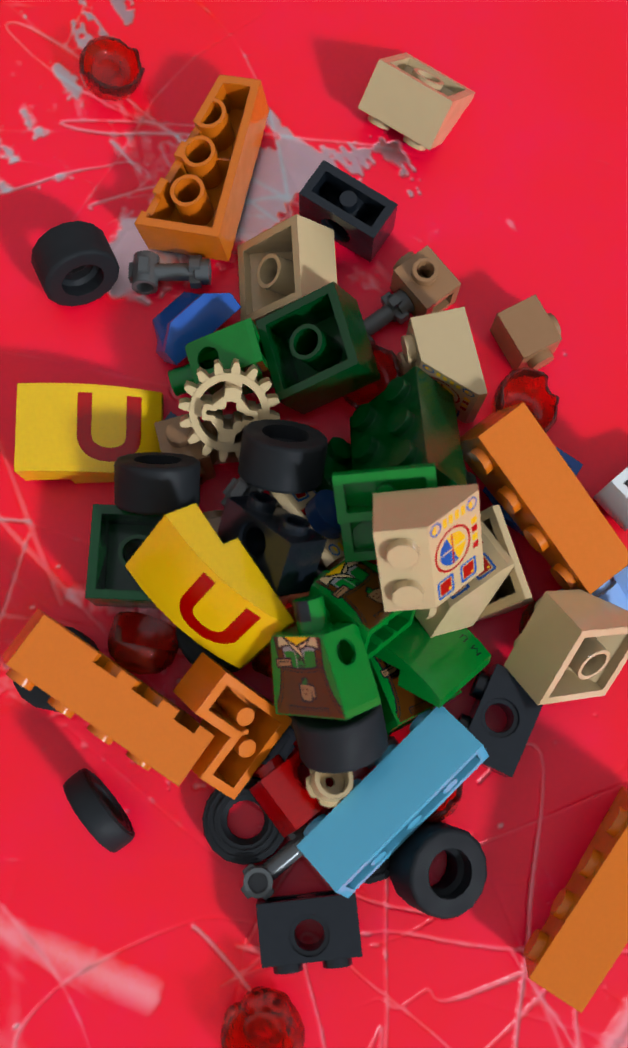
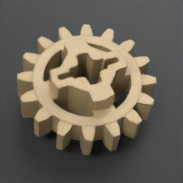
[178,358,280,462]

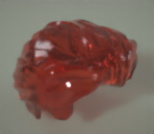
[220,986,305,1048]

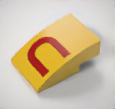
[14,383,164,484]
[125,503,294,669]

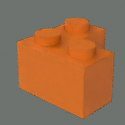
[173,652,292,800]

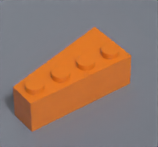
[134,74,269,262]
[460,402,628,594]
[2,608,214,787]
[523,786,628,1013]

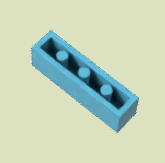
[296,705,489,898]

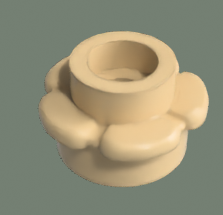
[305,769,354,808]

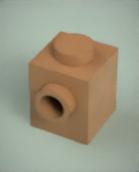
[390,245,461,317]
[490,294,562,374]

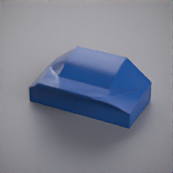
[152,292,241,365]

